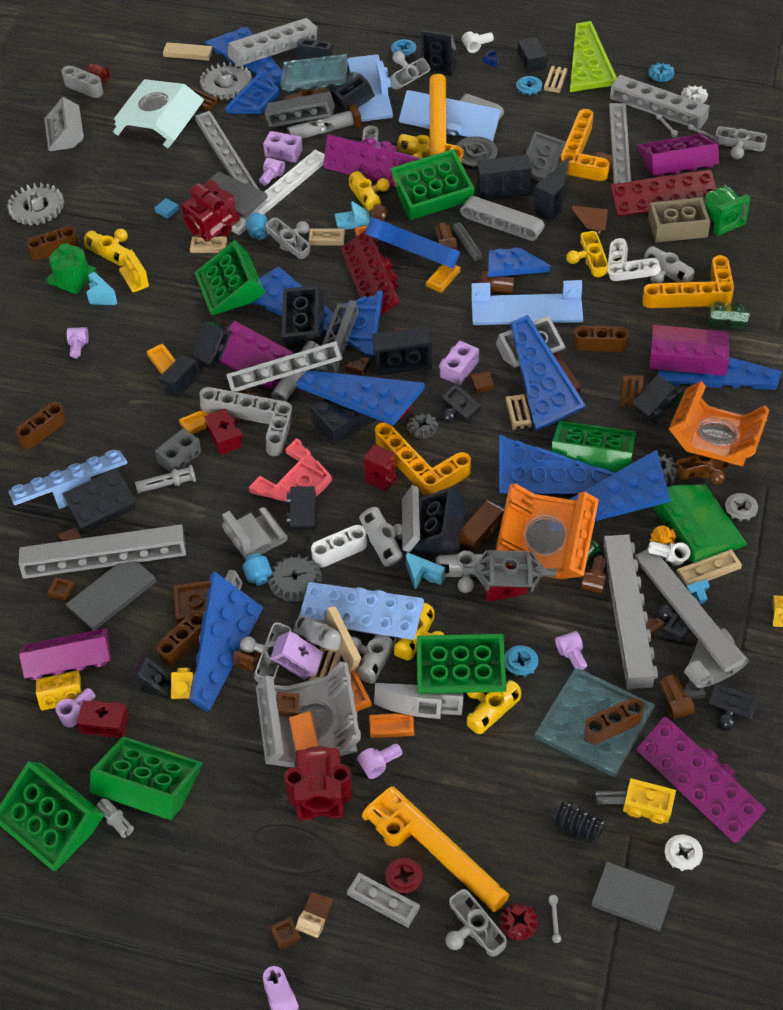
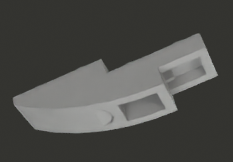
[374,683,463,719]

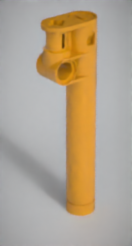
[429,74,464,164]
[362,786,509,912]

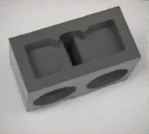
[155,428,202,473]

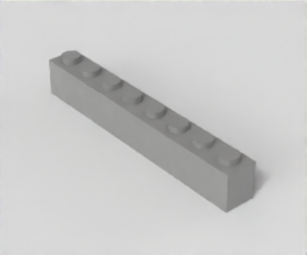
[19,524,186,579]
[603,535,658,689]

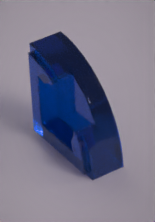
[483,49,499,67]

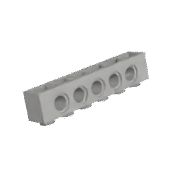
[228,18,318,66]
[610,75,710,129]
[226,341,343,392]

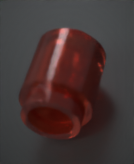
[86,64,110,83]

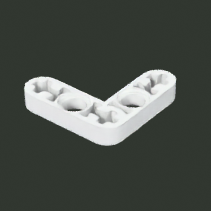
[607,238,661,281]

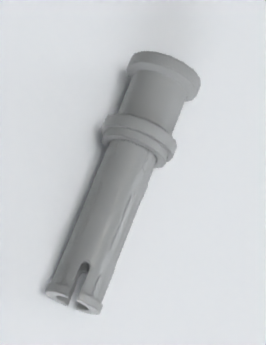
[135,464,196,494]

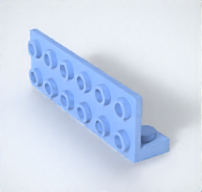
[472,280,583,325]

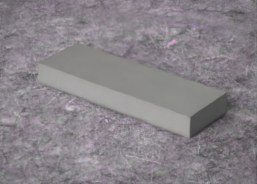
[347,873,420,928]

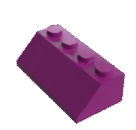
[221,321,292,390]
[19,628,111,680]

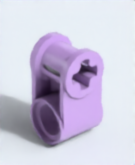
[263,966,299,1010]

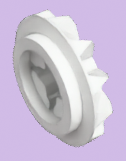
[681,85,708,103]
[664,835,703,871]

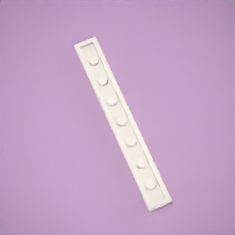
[231,150,325,235]

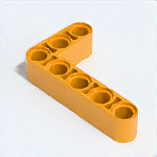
[560,109,609,181]
[642,255,734,308]
[375,422,471,496]

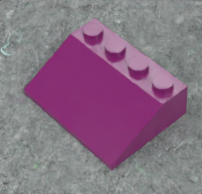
[636,134,719,177]
[649,325,729,376]

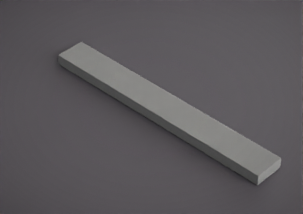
[609,103,631,184]
[195,111,259,189]
[635,549,744,673]

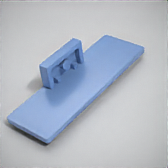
[347,54,393,122]
[399,90,501,142]
[8,450,127,509]
[299,582,424,640]

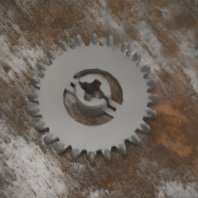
[200,62,252,100]
[7,183,64,225]

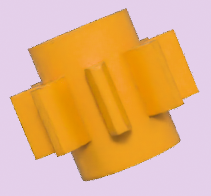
[650,526,677,545]

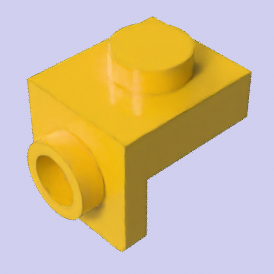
[171,668,195,699]

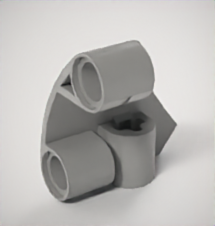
[684,628,748,688]

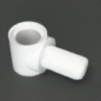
[461,32,494,53]
[648,542,690,566]

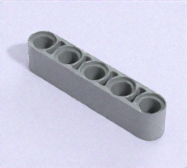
[460,196,545,241]

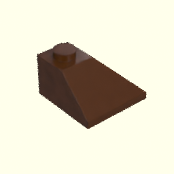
[572,206,609,234]

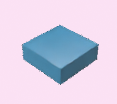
[155,198,179,219]

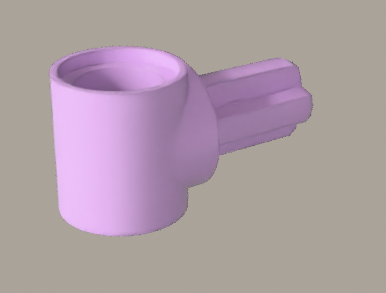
[259,158,285,186]
[67,327,89,359]
[555,631,587,671]
[56,688,96,727]
[357,744,402,779]

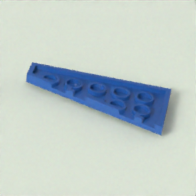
[205,27,288,87]
[252,266,340,337]
[511,315,586,432]
[658,357,782,390]
[296,370,425,426]
[499,435,615,495]
[548,450,671,532]
[189,571,263,712]

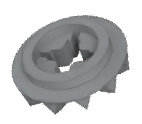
[725,493,758,522]

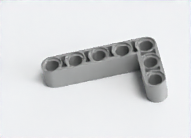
[200,387,292,456]

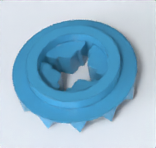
[391,39,416,57]
[648,62,675,82]
[516,76,542,95]
[505,646,538,677]

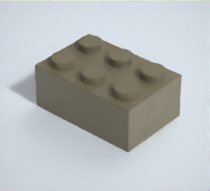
[648,197,710,243]

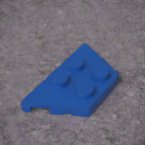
[225,70,280,114]
[487,248,551,277]
[342,291,383,358]

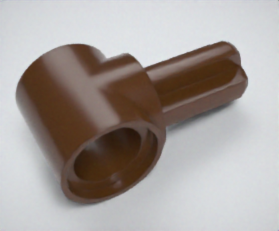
[581,555,606,594]

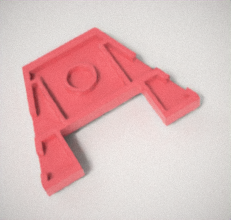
[249,438,332,502]

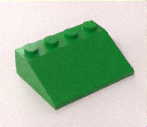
[390,149,474,221]
[194,240,265,315]
[551,421,636,473]
[652,484,747,564]
[417,634,506,694]
[89,736,203,820]
[0,761,105,871]

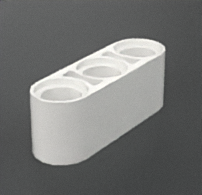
[311,525,367,567]

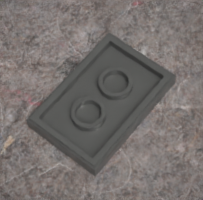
[525,131,566,181]
[591,862,675,932]

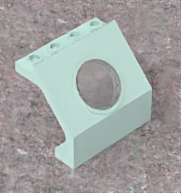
[113,79,204,148]

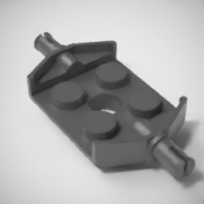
[463,550,556,592]

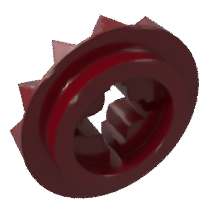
[385,858,423,894]
[500,902,538,940]

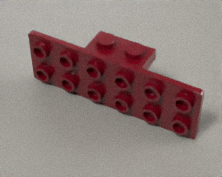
[610,170,717,217]
[341,230,400,316]

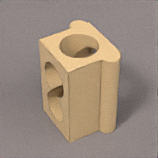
[295,911,325,938]

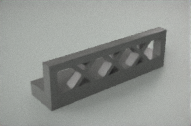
[315,300,359,373]

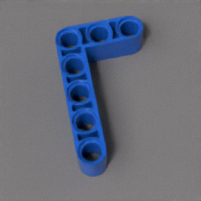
[365,217,460,269]

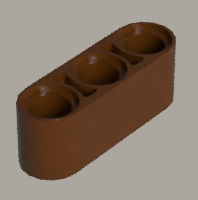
[26,226,79,260]
[573,326,629,352]
[16,402,66,449]
[460,499,505,551]
[157,611,204,666]
[584,698,644,745]

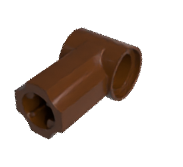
[435,223,458,251]
[478,271,514,294]
[659,674,695,720]

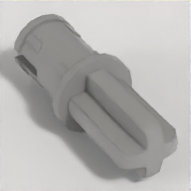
[97,798,134,838]

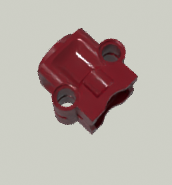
[180,179,240,242]
[284,746,353,821]

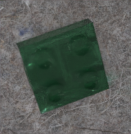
[708,301,750,328]

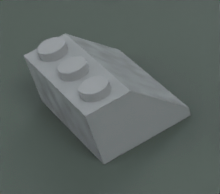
[44,97,84,151]
[496,316,565,368]

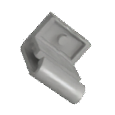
[222,508,288,558]

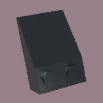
[420,29,457,76]

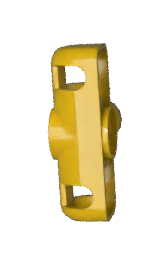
[397,134,429,158]
[349,171,390,211]
[84,229,129,267]
[566,231,608,277]
[394,603,444,660]
[466,680,521,734]

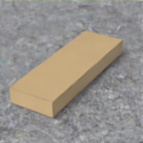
[163,43,213,61]
[676,549,742,587]
[324,606,361,672]

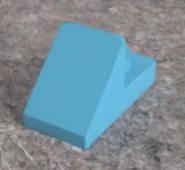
[335,202,371,230]
[87,272,117,305]
[406,552,445,589]

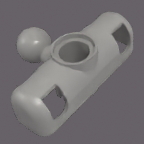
[390,51,430,90]
[715,126,767,159]
[266,218,310,260]
[644,246,695,284]
[359,507,403,567]
[436,551,483,593]
[293,615,342,650]
[240,622,291,683]
[351,634,397,684]
[445,889,507,957]

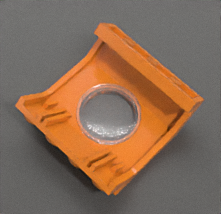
[669,381,769,466]
[496,483,599,579]

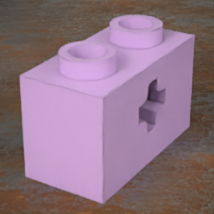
[270,631,323,679]

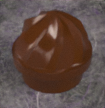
[370,205,387,221]

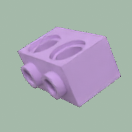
[263,131,303,163]
[439,341,479,386]

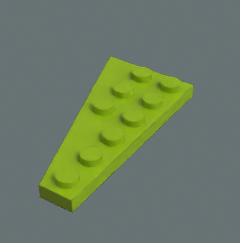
[570,21,617,92]

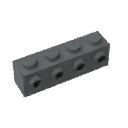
[265,92,335,127]

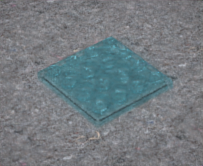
[281,54,348,91]
[535,667,655,777]

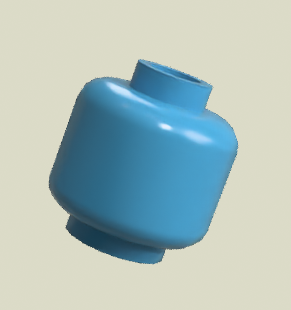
[245,213,270,240]
[242,553,272,586]

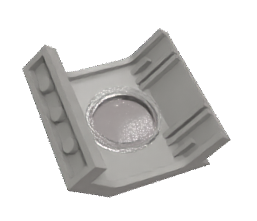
[256,662,361,767]

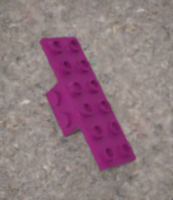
[323,135,422,187]
[637,717,766,843]

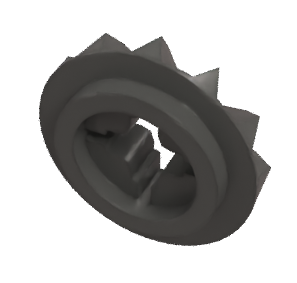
[407,412,438,439]

